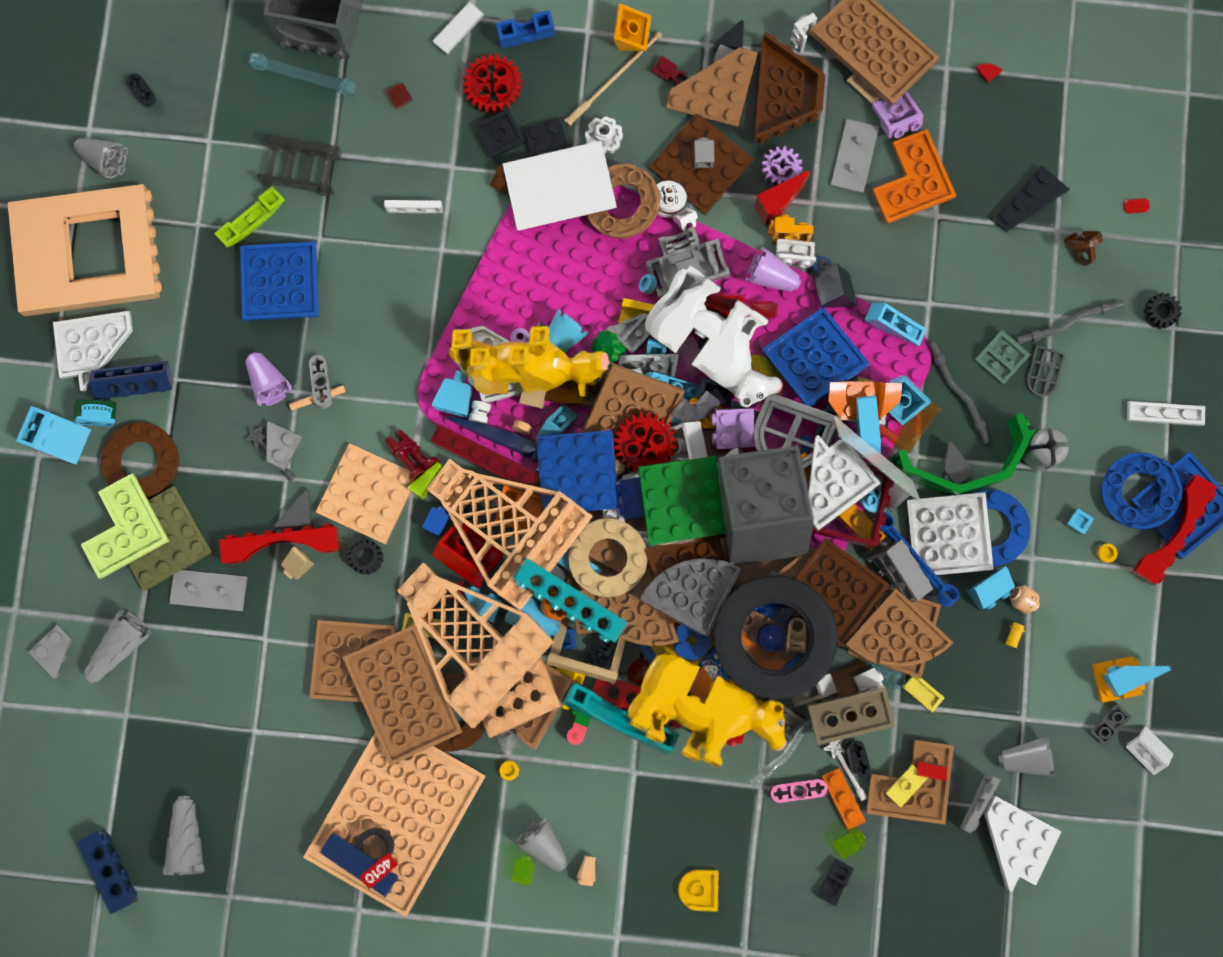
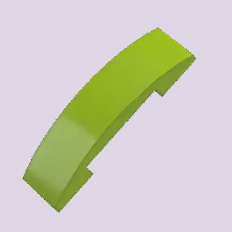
[214,186,285,248]

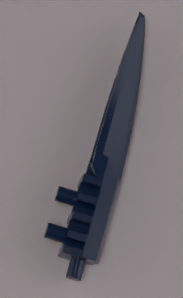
[447,416,539,473]

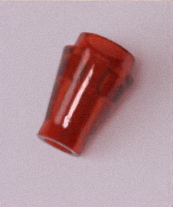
[750,301,778,320]

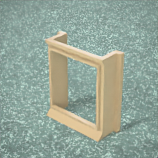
[547,617,626,685]

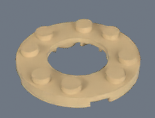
[569,519,647,598]

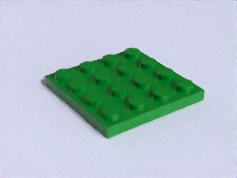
[638,456,726,545]

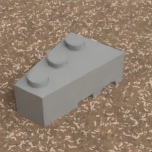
[866,540,933,603]

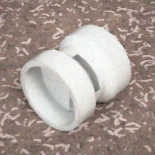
[468,401,491,424]

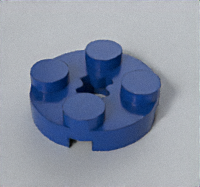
[673,624,711,660]

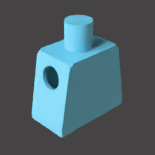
[432,370,472,418]

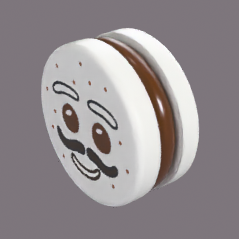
[657,181,687,218]

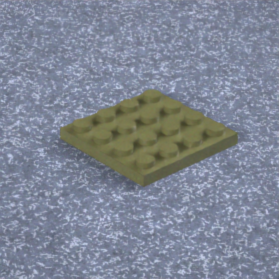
[107,486,213,591]

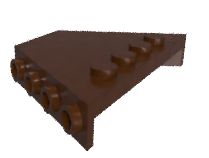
[753,32,826,144]

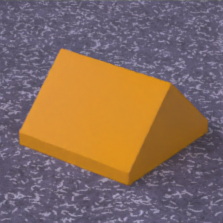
[613,3,651,52]

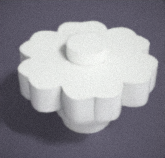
[585,117,623,154]

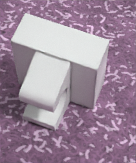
[672,207,698,231]

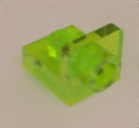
[832,827,866,860]

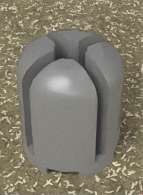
[1022,428,1069,471]

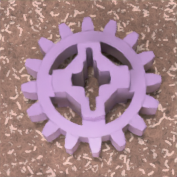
[761,146,803,185]

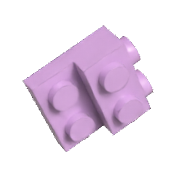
[872,92,923,138]
[711,408,754,449]

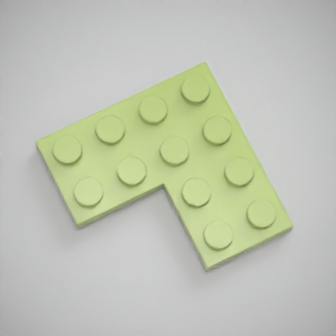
[81,473,170,579]

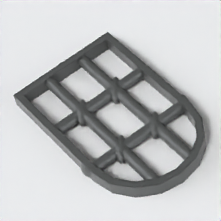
[1027,345,1065,397]

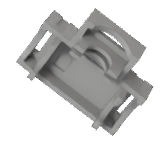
[646,227,730,300]

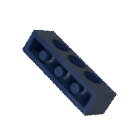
[89,361,173,400]
[76,830,137,915]

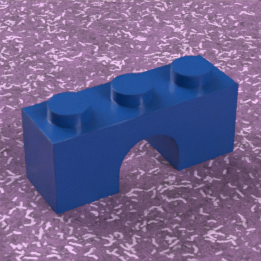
[496,10,555,49]

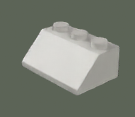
[665,422,708,463]

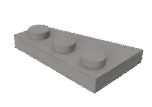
[960,775,1001,833]

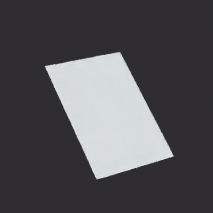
[503,141,617,231]

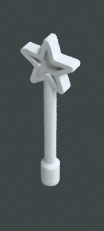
[823,739,868,801]

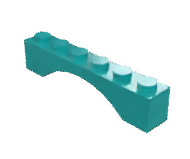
[561,683,680,754]

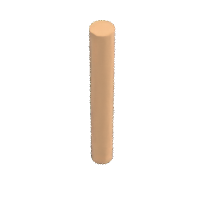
[289,385,346,411]

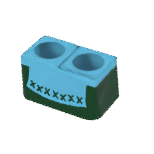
[74,399,117,427]

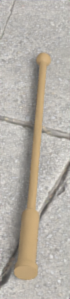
[564,32,662,127]

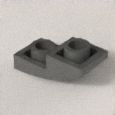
[1090,702,1132,746]

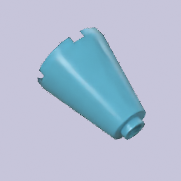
[549,309,588,353]
[504,595,561,637]

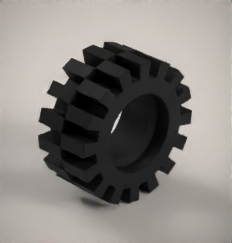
[1143,293,1182,329]
[347,539,384,575]

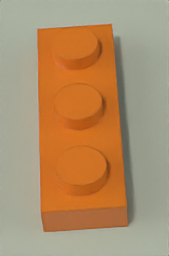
[821,767,866,830]

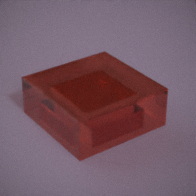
[387,83,413,109]

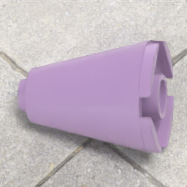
[746,247,801,292]
[245,352,292,406]

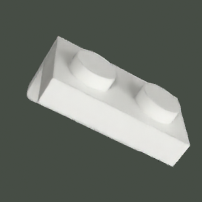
[790,13,817,53]
[775,239,816,268]

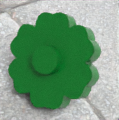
[591,330,626,369]

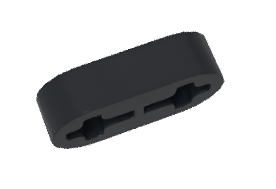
[127,73,156,107]
[845,740,870,777]

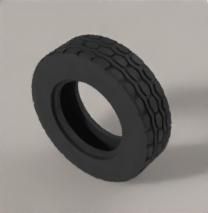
[714,575,838,700]

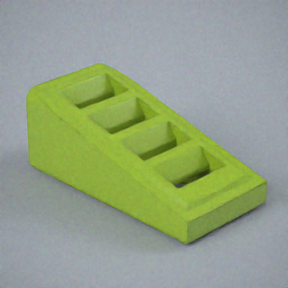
[407,462,443,500]

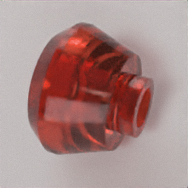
[627,659,650,685]

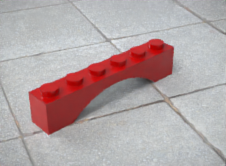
[1131,474,1217,585]
[219,524,341,564]

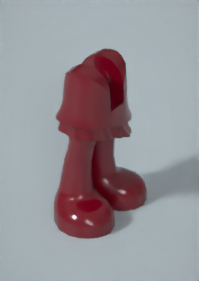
[384,429,440,483]

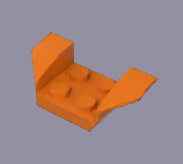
[828,381,902,420]

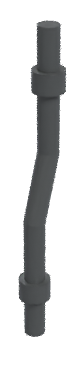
[1016,300,1124,344]
[929,341,991,444]

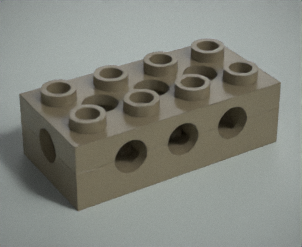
[806,685,895,745]

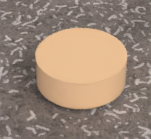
[512,420,532,436]

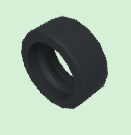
[355,827,395,861]

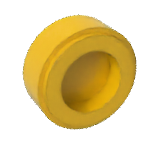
[1096,543,1118,563]
[499,760,519,781]

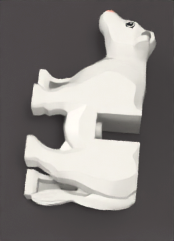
[645,265,783,408]

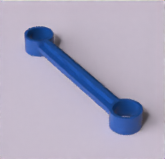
[872,512,959,607]

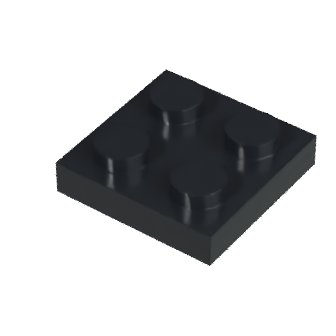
[475,109,525,159]
[524,117,569,157]

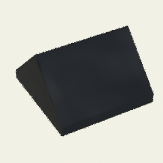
[813,263,857,308]

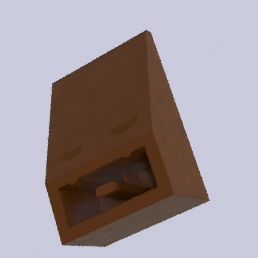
[545,370,608,410]

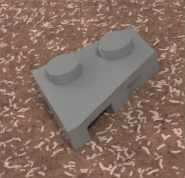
[607,313,651,354]
[266,421,302,471]
[29,625,73,679]

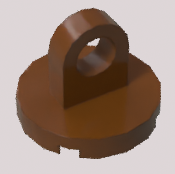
[1064,230,1103,266]

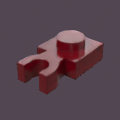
[652,56,687,86]

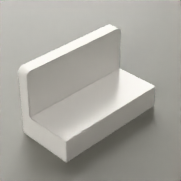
[1126,726,1173,775]

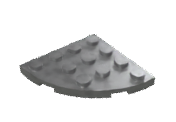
[639,559,741,638]

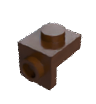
[490,162,509,194]

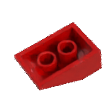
[754,170,810,225]

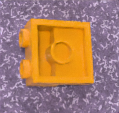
[768,215,813,243]
[1091,656,1145,703]

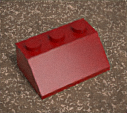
[432,523,504,588]

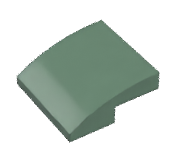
[975,329,1031,384]

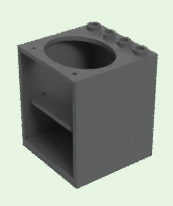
[263,0,363,59]
[718,445,814,566]

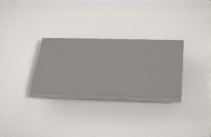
[831,119,879,194]
[169,570,247,611]

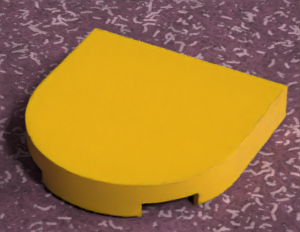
[678,870,718,911]

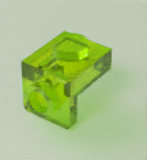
[511,855,536,886]

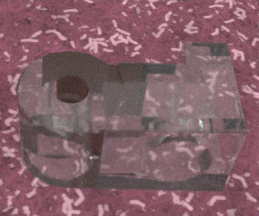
[497,714,521,753]

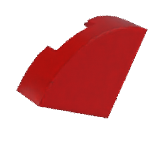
[976,63,1003,83]

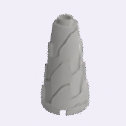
[84,610,152,683]
[163,796,205,875]

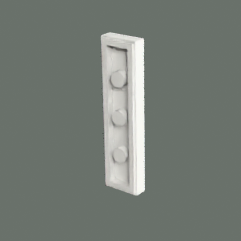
[1127,401,1205,426]

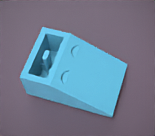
[16,406,91,465]

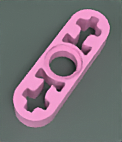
[770,779,827,803]

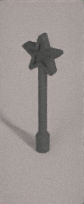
[245,426,296,481]

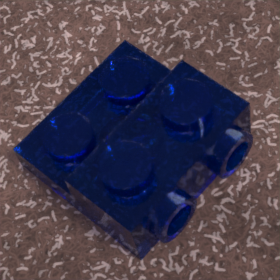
[616,477,645,520]

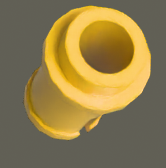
[1005,622,1025,648]

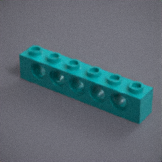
[513,557,628,643]

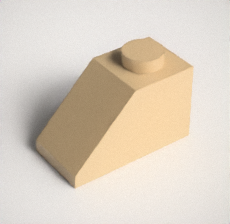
[281,546,315,580]

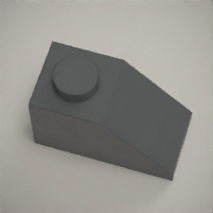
[941,442,975,484]

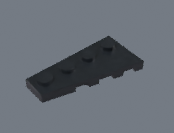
[992,165,1070,233]

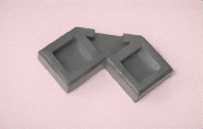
[671,391,720,422]

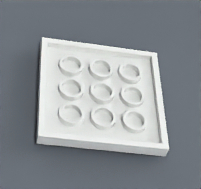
[907,492,994,575]

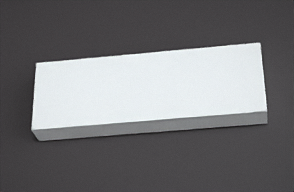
[433,2,484,55]
[384,200,443,213]

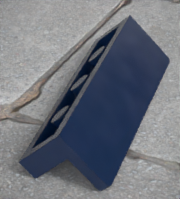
[319,832,398,897]

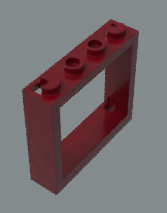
[812,464,894,549]

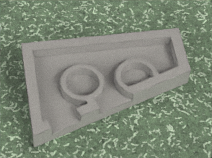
[618,354,679,378]

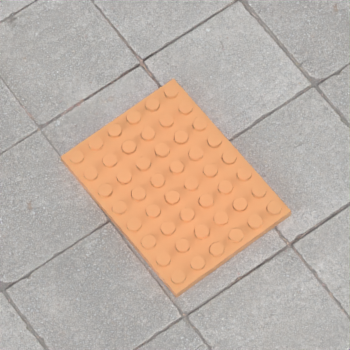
[303,733,486,917]

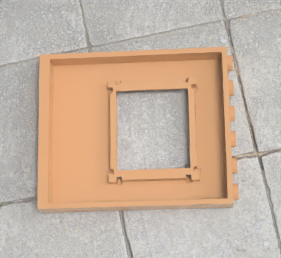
[8,184,162,316]

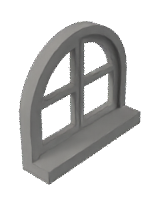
[754,394,842,470]

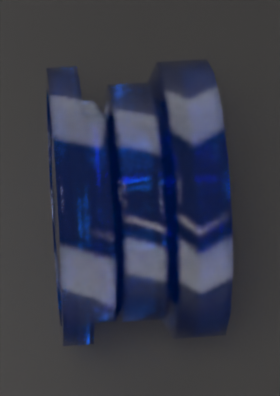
[757,624,786,652]

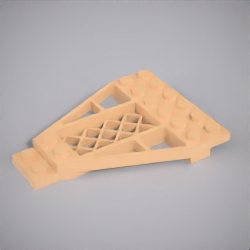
[426,459,593,611]
[397,563,555,728]

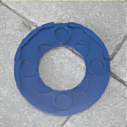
[1101,453,1182,530]
[976,490,1030,566]

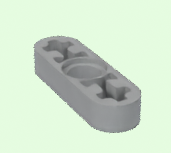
[309,355,332,409]

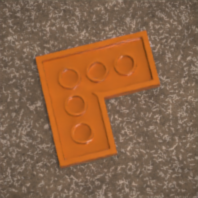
[872,129,957,225]

